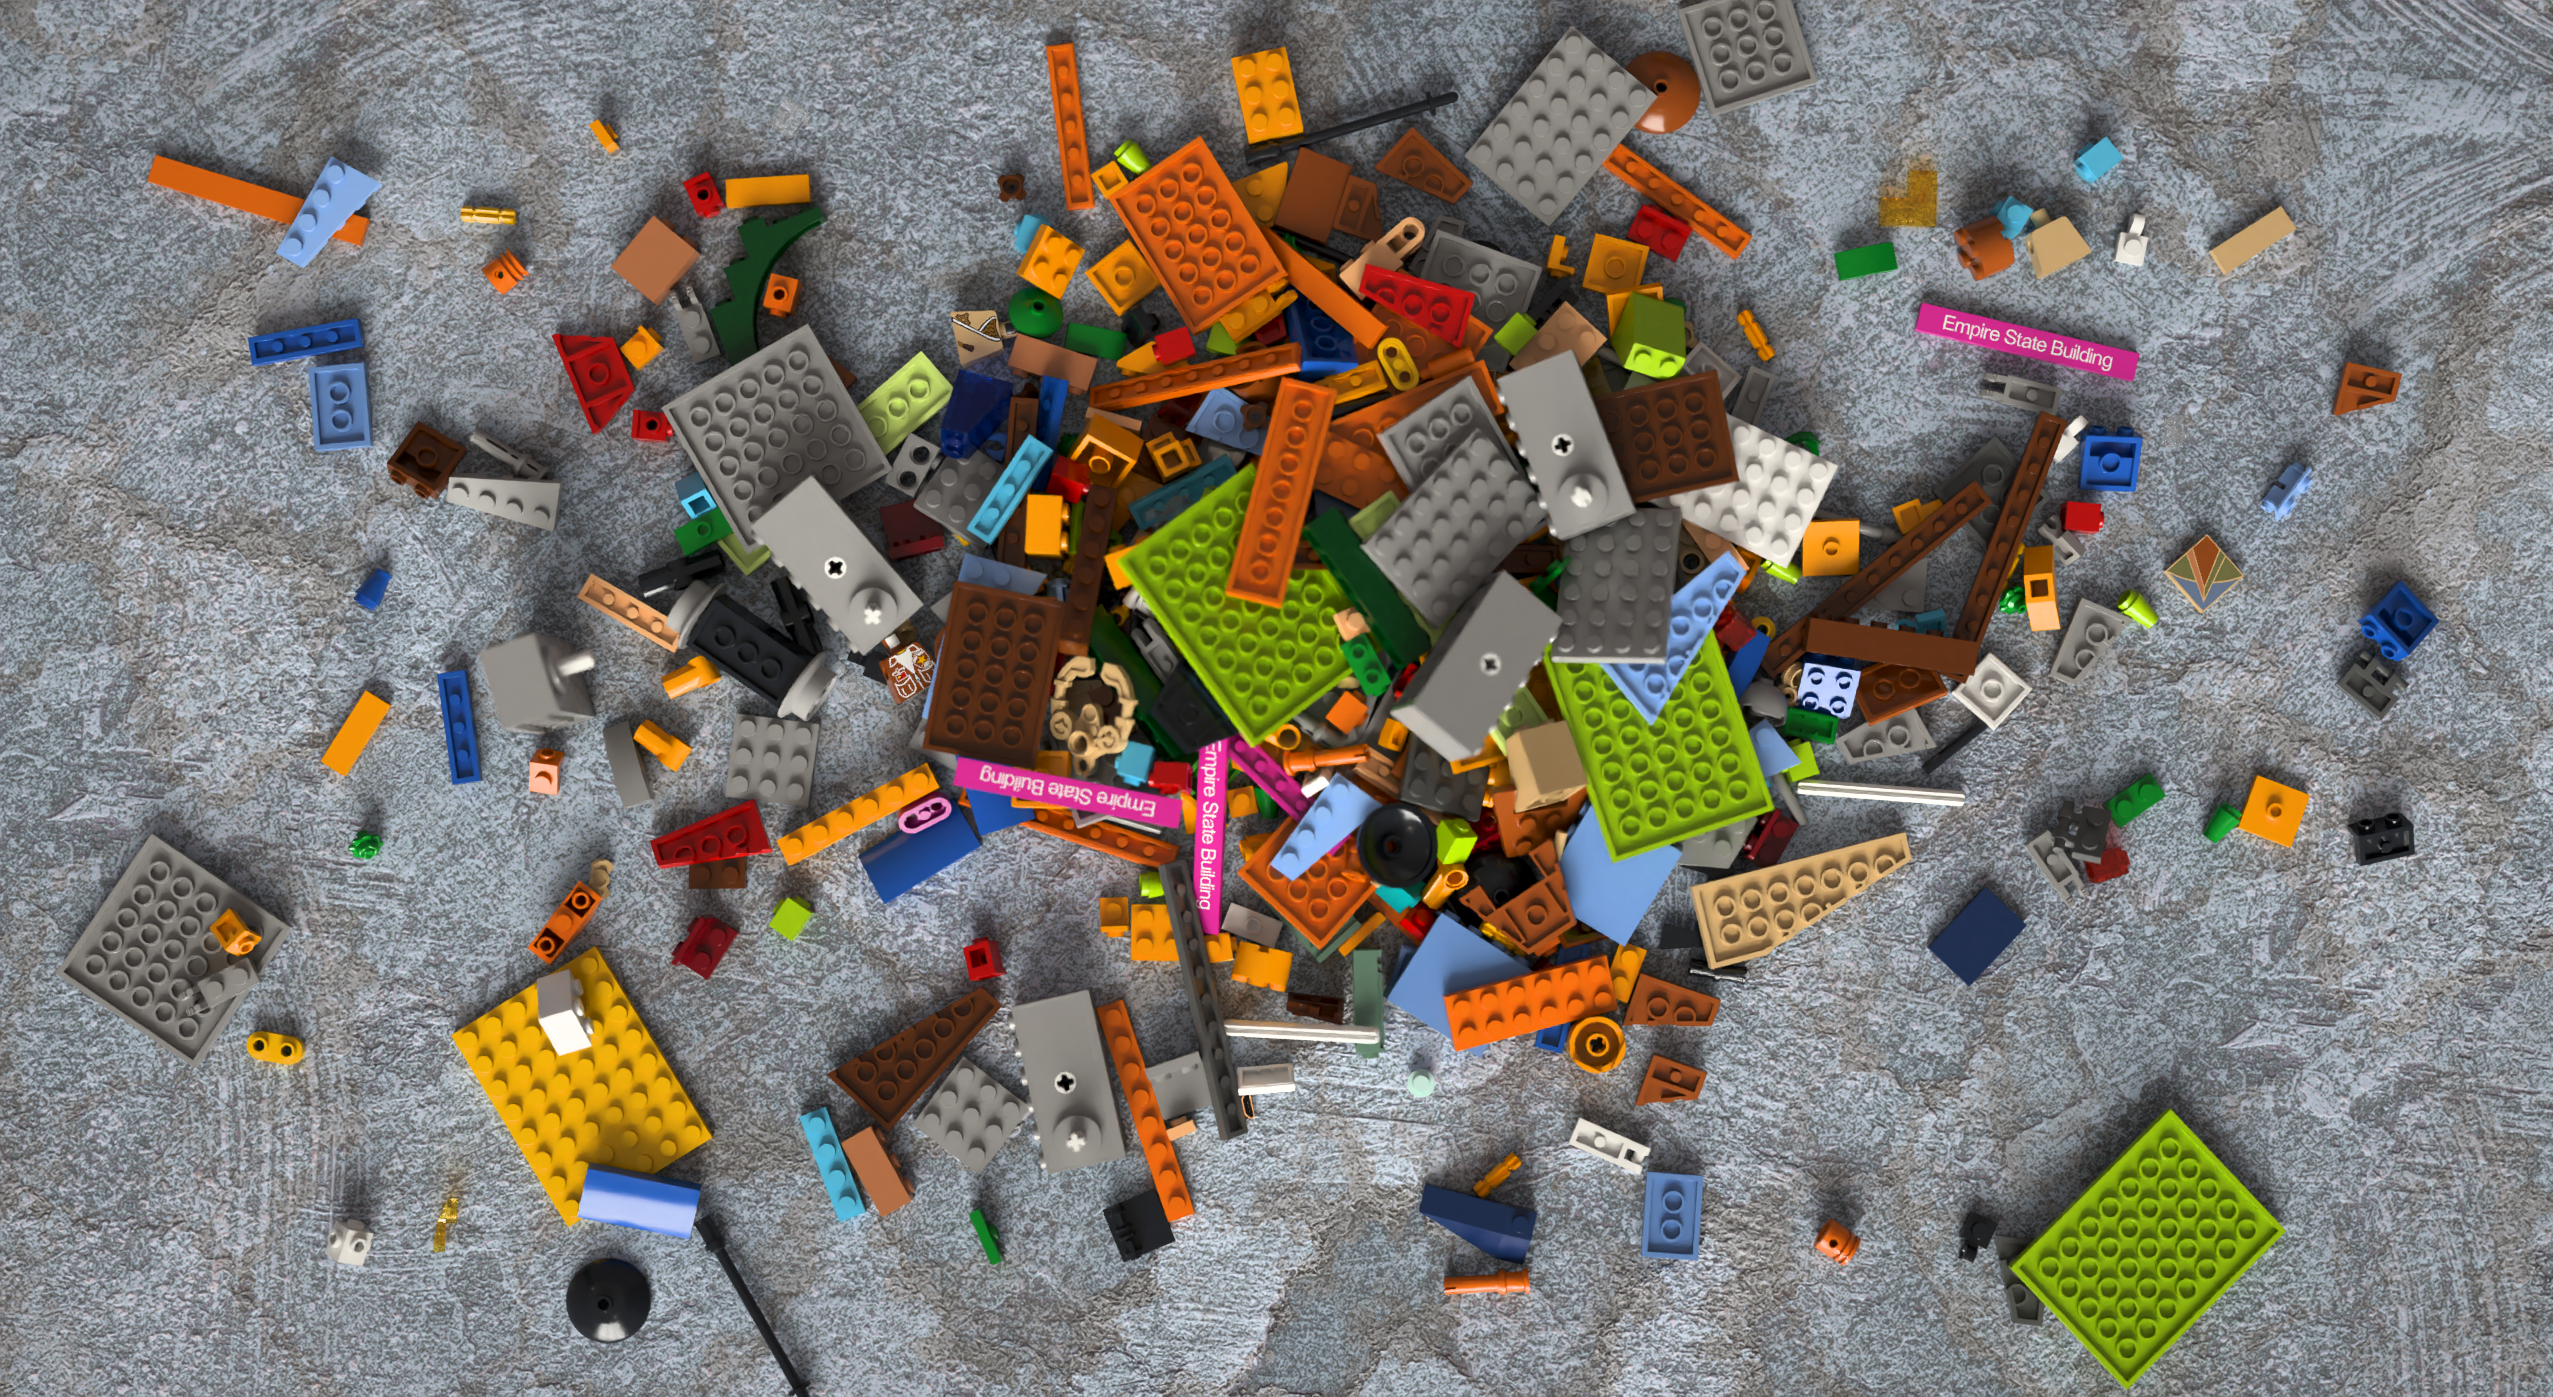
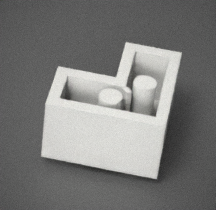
[537,969,595,1056]

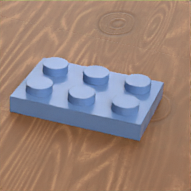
[308,362,374,452]
[1640,1171,1704,1261]

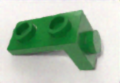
[1529,555,1572,613]
[1340,633,1392,697]

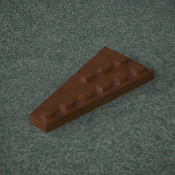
[826,986,1003,1132]

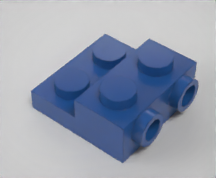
[2077,425,2143,492]
[2358,580,2439,662]

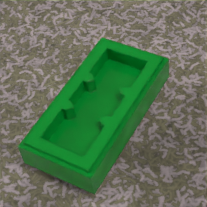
[674,507,734,557]
[1779,706,1839,745]
[969,1206,1004,1265]

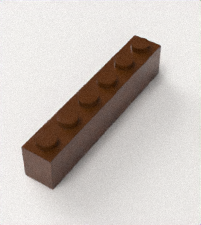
[1059,484,1118,657]
[1801,613,1979,676]

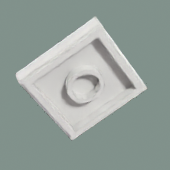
[1951,652,2033,730]

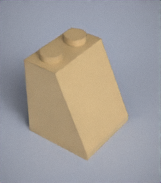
[1506,719,1589,813]

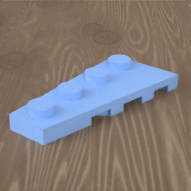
[276,156,382,268]
[1185,387,1271,456]
[1748,718,1801,779]
[1270,772,1383,881]

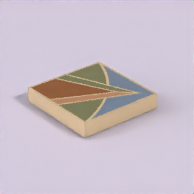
[2163,534,2244,613]

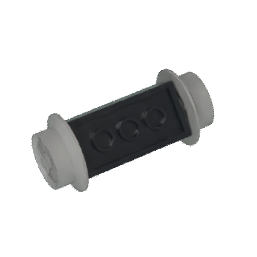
[666,579,838,722]

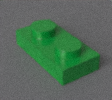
[2102,773,2166,828]

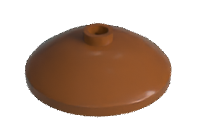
[1625,51,1700,135]

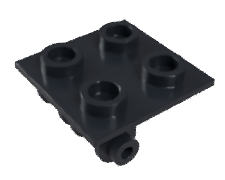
[1102,1189,1176,1262]

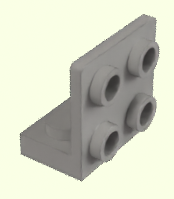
[1144,1049,1212,1120]

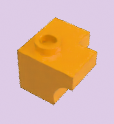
[1146,431,1202,483]

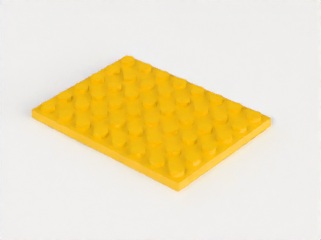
[451,946,714,1227]

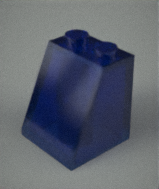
[941,369,1014,459]

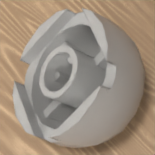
[1738,678,1788,727]

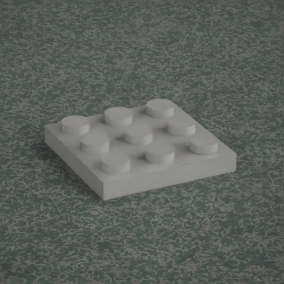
[913,439,1005,552]
[725,713,821,807]
[913,1056,1028,1175]

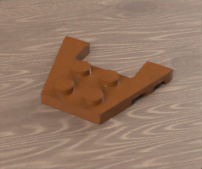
[1489,784,1588,858]
[1459,838,1577,955]

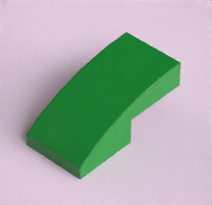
[1834,242,1898,281]
[1063,322,1127,361]

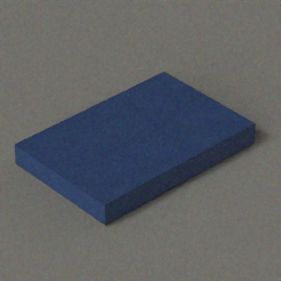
[1927,886,2027,987]

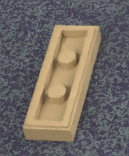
[2209,206,2296,275]

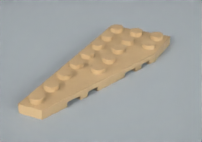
[1689,832,1912,969]

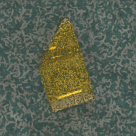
[433,1199,457,1252]

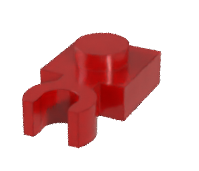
[1399,900,1442,942]

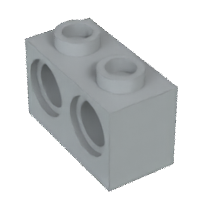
[884,432,944,499]

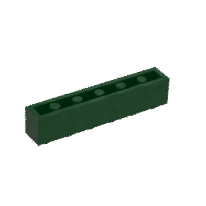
[1302,506,1433,670]
[1087,604,1186,762]

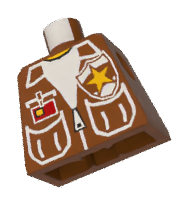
[879,632,936,704]

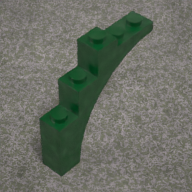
[710,206,827,366]

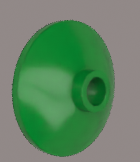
[1008,287,1063,339]

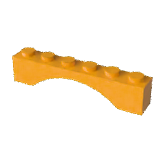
[776,762,943,865]

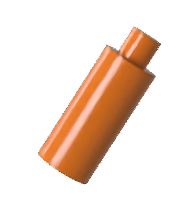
[1418,345,1476,381]

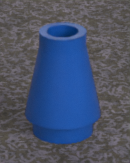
[353,568,392,611]

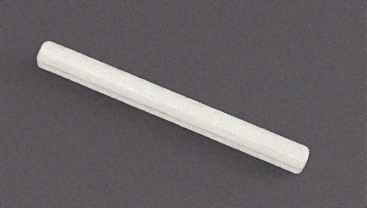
[1797,779,1965,806]
[1223,1019,1380,1043]

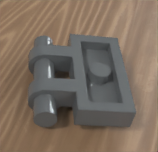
[2334,648,2409,720]
[2052,801,2112,864]

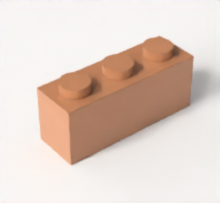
[1007,333,1099,397]
[841,1124,915,1217]

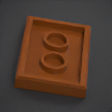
[1273,147,1353,245]
[1855,662,1948,726]

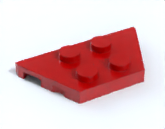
[552,334,636,435]

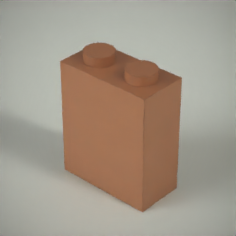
[611,216,701,306]

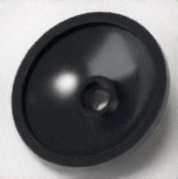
[1356,803,1438,889]
[1454,850,1537,930]
[566,1258,651,1344]

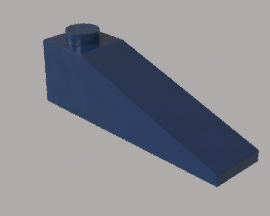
[1419,1183,1537,1265]

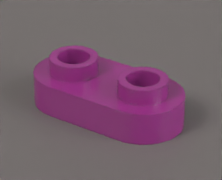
[897,791,952,833]

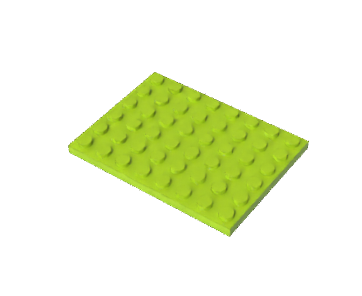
[1116,463,1383,748]
[1542,628,1775,864]
[2008,1108,2286,1390]

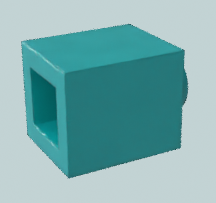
[1374,881,1425,914]

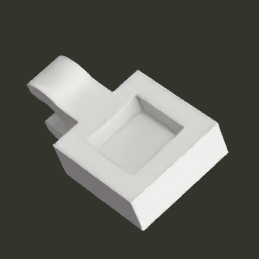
[2113,214,2148,266]
[2053,414,2089,463]

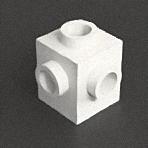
[325,1219,373,1266]

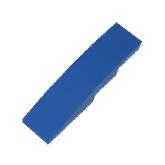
[1724,625,1771,702]

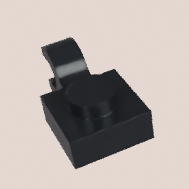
[847,650,888,685]
[1958,1211,1998,1264]

